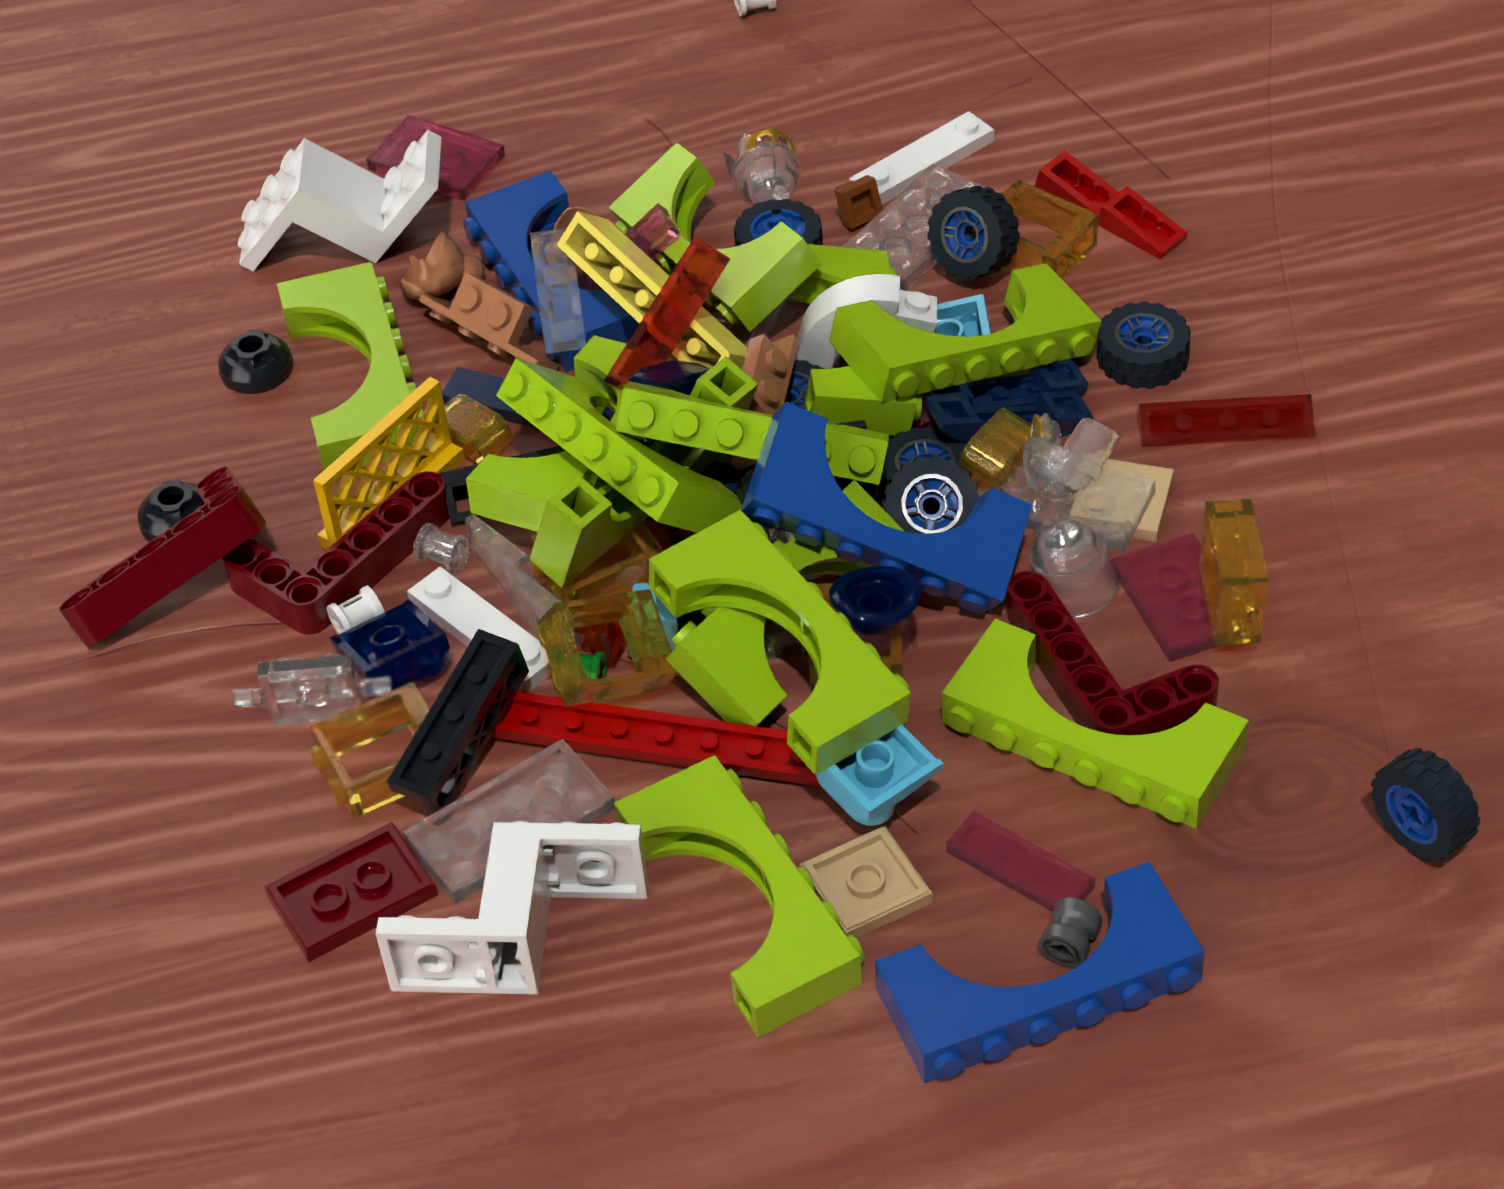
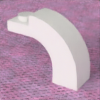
[796,274,937,369]

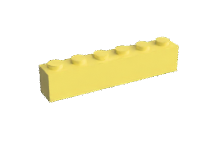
[557,211,748,378]

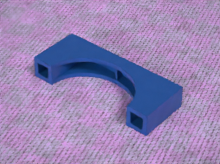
[463,171,654,372]
[741,402,1032,613]
[875,861,1205,1084]

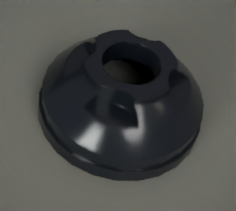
[218,330,294,394]
[137,480,205,542]

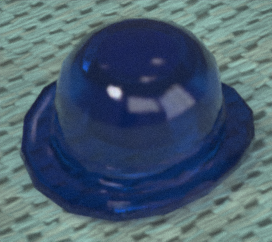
[828,566,922,637]

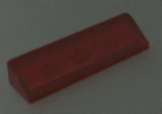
[604,236,730,390]
[1137,394,1315,447]

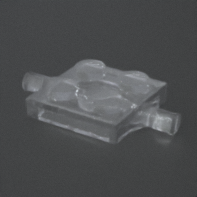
[232,653,392,725]

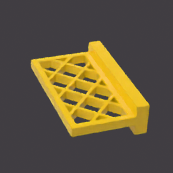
[313,377,465,550]

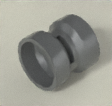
[1038,897,1103,968]

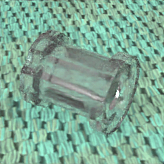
[413,523,472,573]

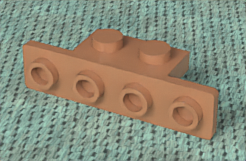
[419,272,559,371]
[731,334,799,470]

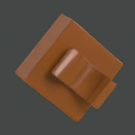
[834,175,884,230]

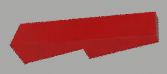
[1034,150,1188,260]

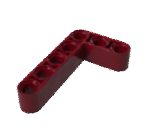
[59,466,266,646]
[222,471,449,635]
[1007,571,1219,735]

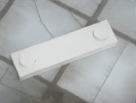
[850,111,994,205]
[407,567,556,693]

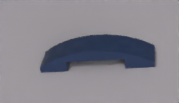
[926,358,1089,408]
[925,391,1094,447]

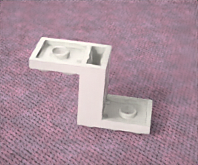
[238,130,441,271]
[376,821,649,994]

